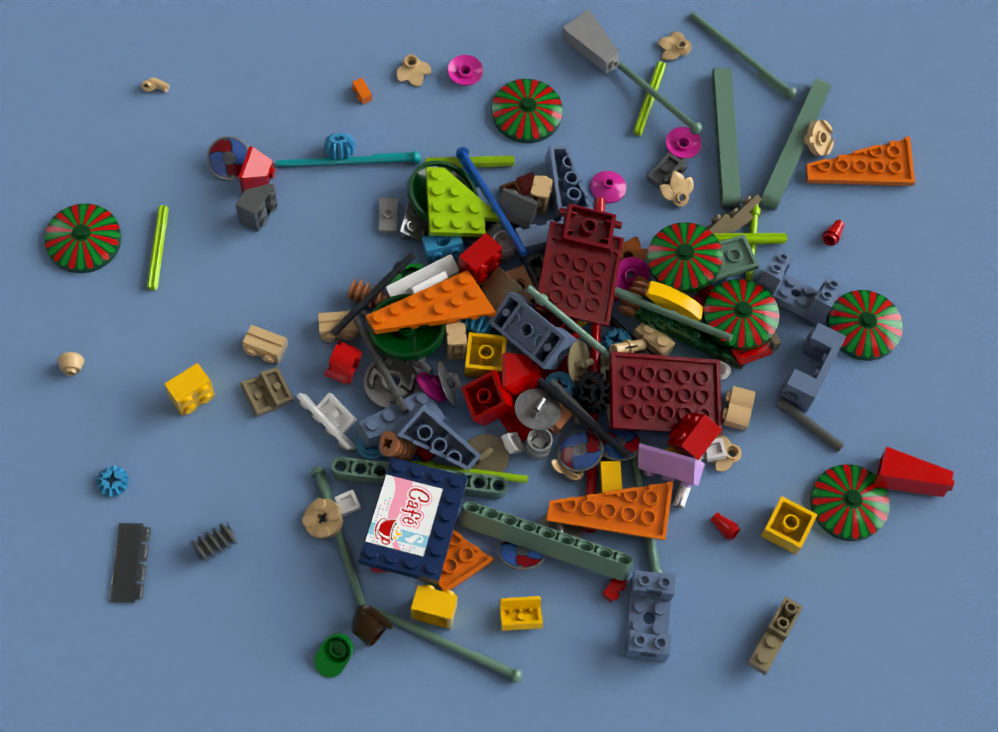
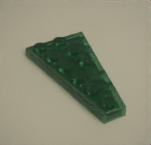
[633,300,747,370]

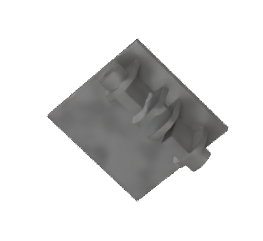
[399,201,429,243]

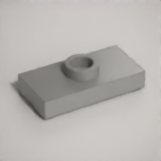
[378,198,398,234]

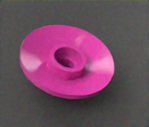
[448,55,483,86]
[666,127,702,159]
[590,171,626,203]
[616,257,649,291]
[416,371,447,402]

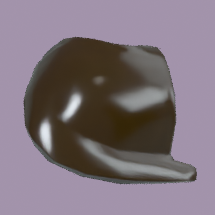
[351,604,393,647]

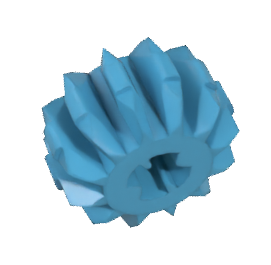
[324,132,355,160]
[460,316,492,335]

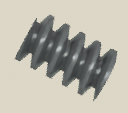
[191,522,237,561]

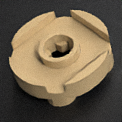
[804,120,834,156]
[302,498,343,539]

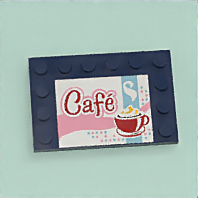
[358,457,468,584]

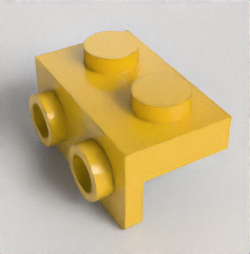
[500,596,543,631]

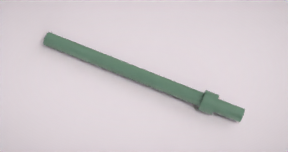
[525,285,610,360]

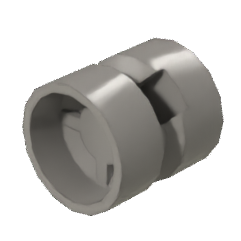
[493,230,516,263]
[526,429,553,461]

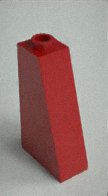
[873,447,955,497]

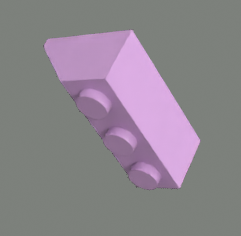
[638,443,705,488]

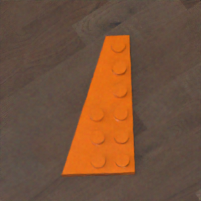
[805,136,915,186]
[366,270,496,334]
[546,481,673,541]
[377,495,495,591]

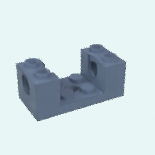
[758,250,844,325]
[488,291,577,370]
[779,323,846,412]
[625,570,676,662]

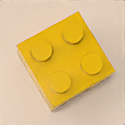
[464,332,507,378]
[164,363,215,416]
[761,496,818,555]
[411,584,458,629]

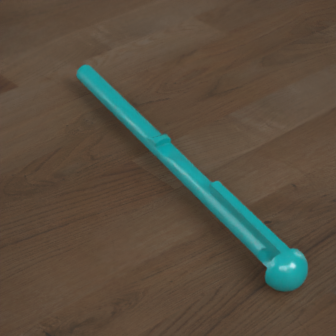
[276,151,421,167]

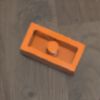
[351,78,372,105]

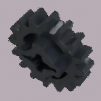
[572,371,611,413]

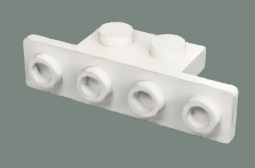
[385,254,459,297]
[297,393,357,450]

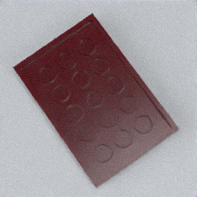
[609,351,722,435]

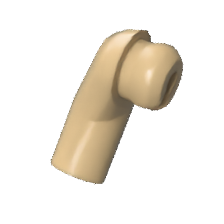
[141,78,170,92]

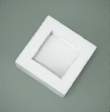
[501,432,525,454]
[705,438,727,462]
[335,489,361,517]

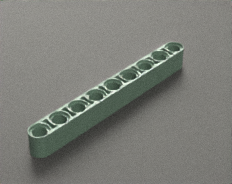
[712,68,741,208]
[759,78,832,210]
[331,457,508,499]
[459,501,633,581]

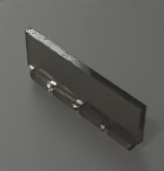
[109,523,151,603]

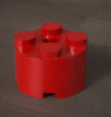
[324,341,363,385]

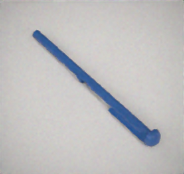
[456,147,527,256]

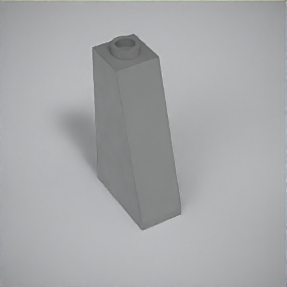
[563,9,619,74]

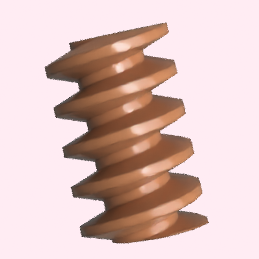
[617,276,650,317]
[348,279,389,309]
[379,431,418,461]

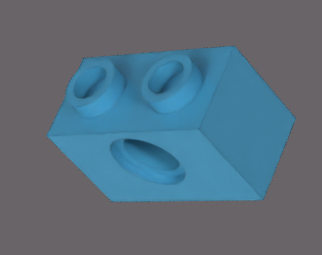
[422,236,464,265]

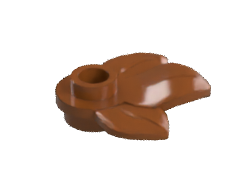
[620,236,648,262]

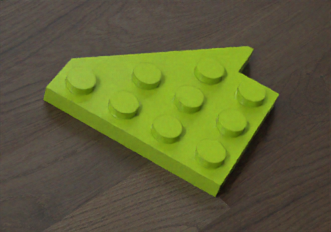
[425,167,499,237]

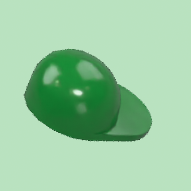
[314,633,354,678]

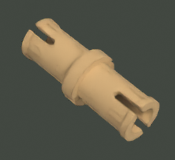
[609,338,646,353]

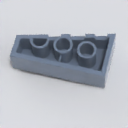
[545,146,594,221]
[515,217,564,264]
[357,390,446,448]
[393,401,481,471]

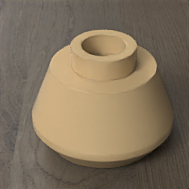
[57,352,85,376]

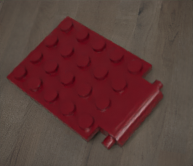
[534,203,624,327]

